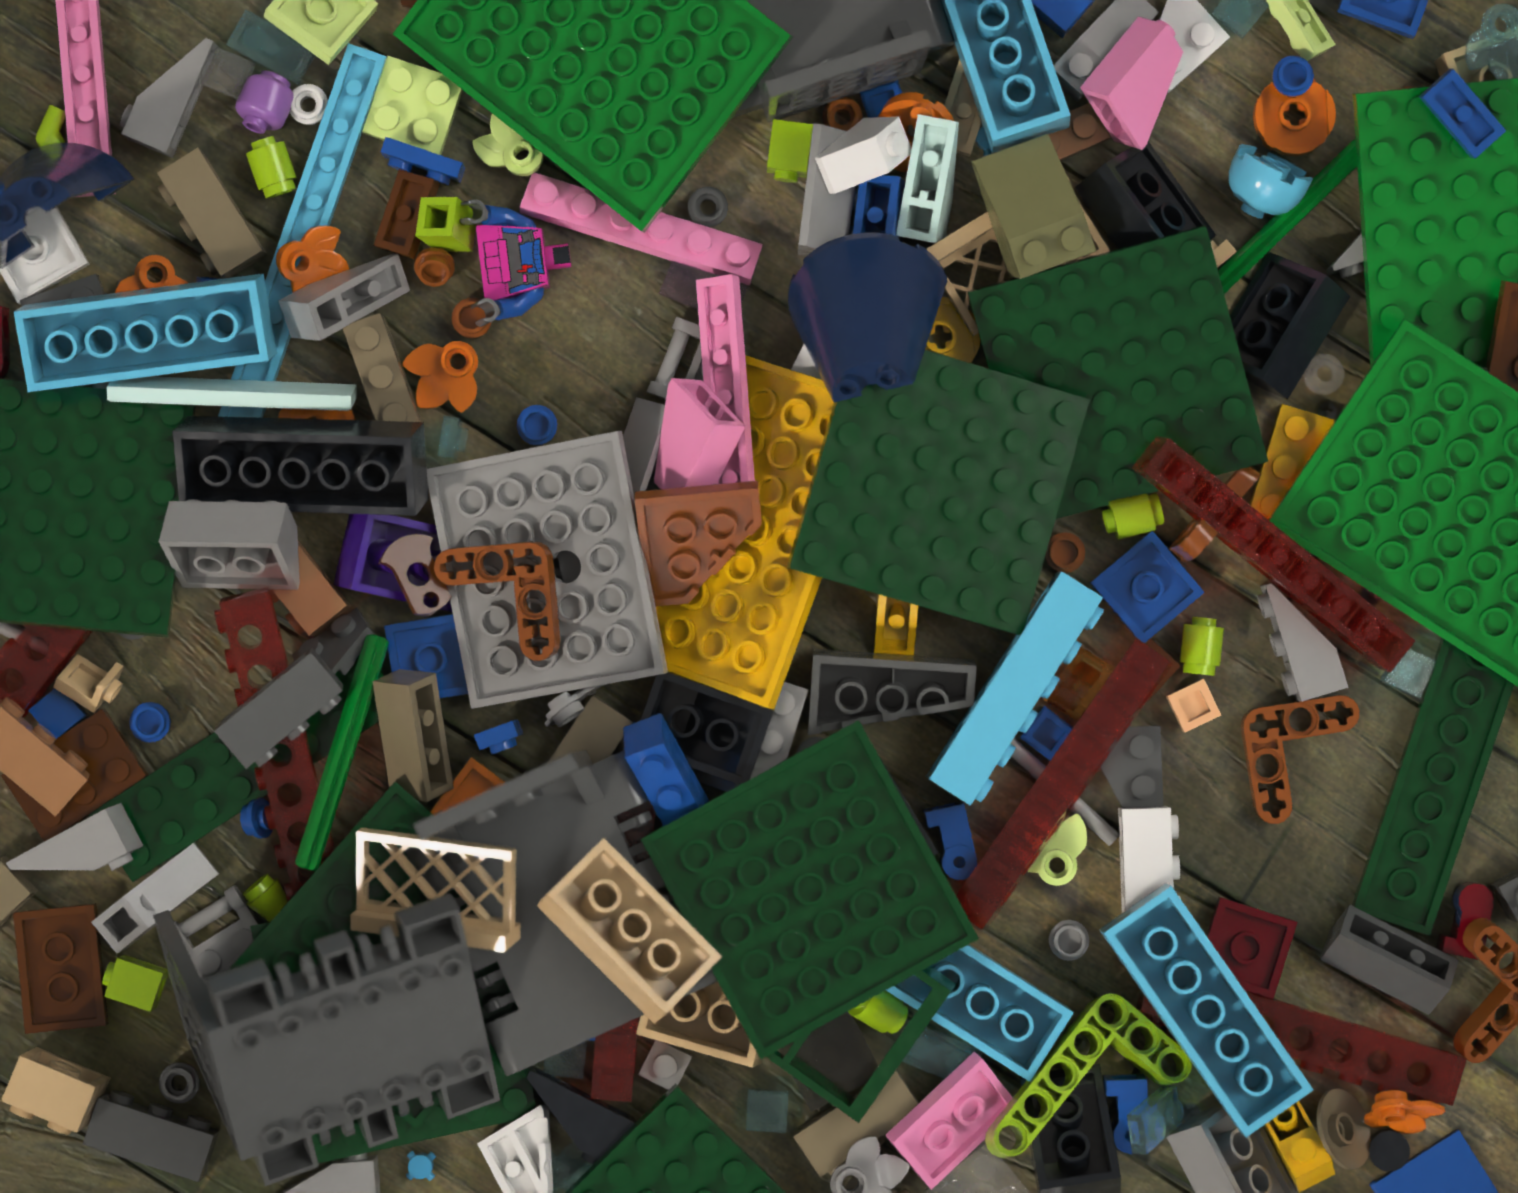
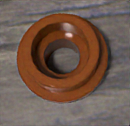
[822,97,863,131]

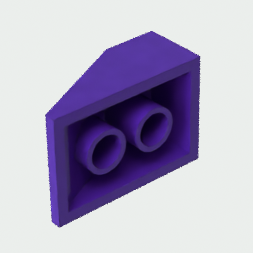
[333,514,452,612]

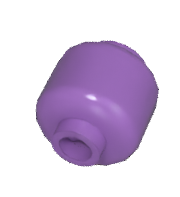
[235,70,294,134]

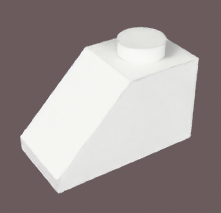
[815,116,912,194]

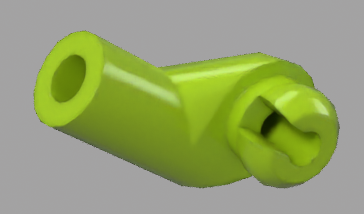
[36,105,66,147]

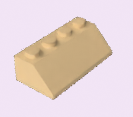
[536,838,722,1024]

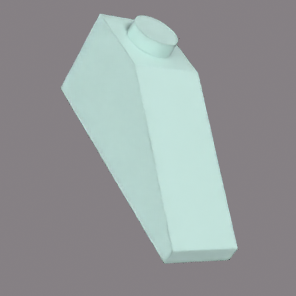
[896,114,959,243]

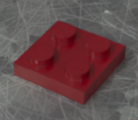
[1206,896,1298,999]

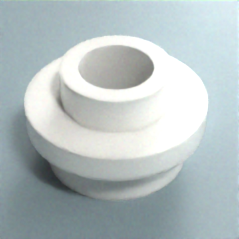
[290,84,328,125]

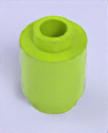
[246,136,297,199]
[1102,493,1164,540]
[1180,617,1224,676]
[848,991,908,1034]

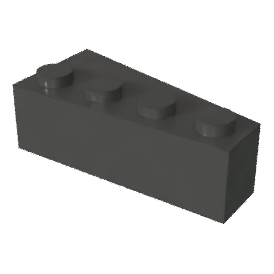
[808,649,976,735]

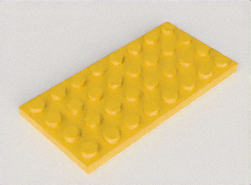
[656,355,834,710]

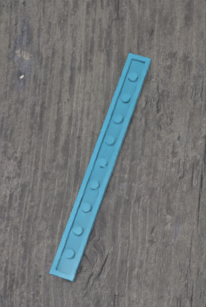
[218,43,387,418]

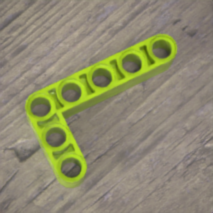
[985,993,1192,1158]

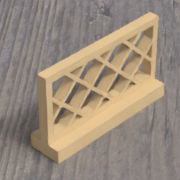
[926,178,1110,336]
[350,828,521,952]

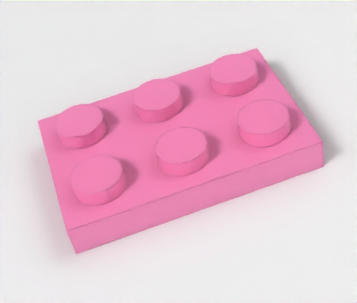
[885,1052,1013,1190]

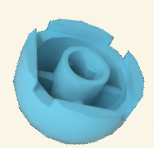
[1228,144,1313,219]

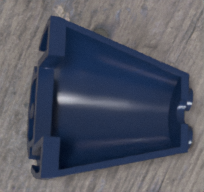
[0,143,134,269]
[788,233,947,402]

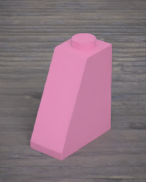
[1080,17,1183,150]
[654,378,746,489]

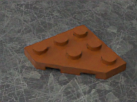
[634,481,762,607]

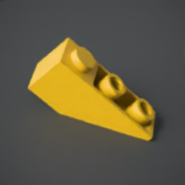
[1264,1101,1335,1193]

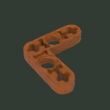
[1168,466,1261,562]
[434,541,561,661]
[1241,695,1360,824]
[1453,918,1518,1063]

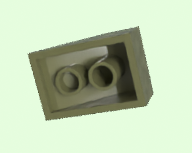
[971,134,1096,279]

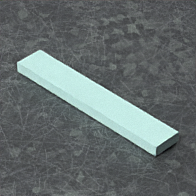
[107,376,357,411]

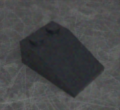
[641,671,774,785]
[1020,1064,1121,1193]

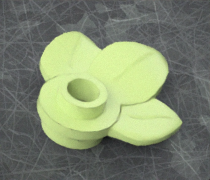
[472,114,544,176]
[1008,809,1087,886]

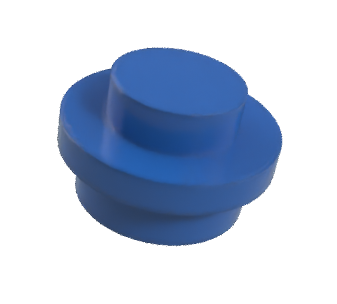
[1272,56,1314,97]
[517,405,558,445]
[130,702,171,743]
[240,798,277,839]

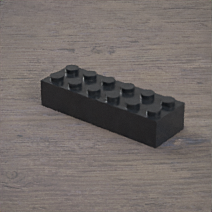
[173,416,429,516]

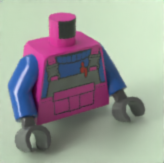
[460,199,572,327]

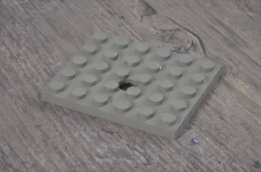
[427,431,668,709]

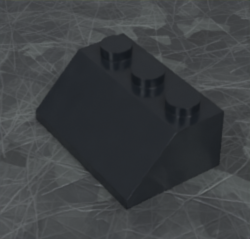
[1074,141,1217,249]
[1230,252,1350,400]

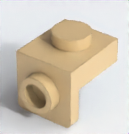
[53,654,124,713]

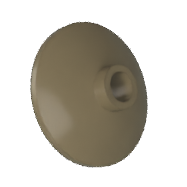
[1317,1088,1371,1170]

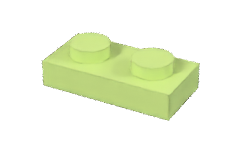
[1266,0,1336,61]

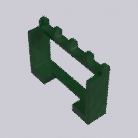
[767,966,956,1123]

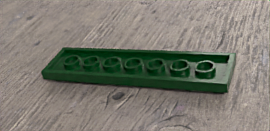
[1352,638,1514,936]
[89,655,385,882]

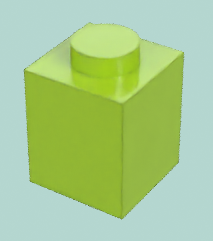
[767,119,813,183]
[415,197,477,252]
[102,955,169,1012]

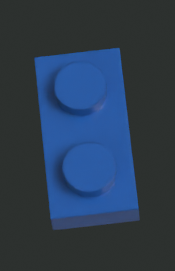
[1419,69,1506,159]
[380,137,466,186]
[474,719,523,754]

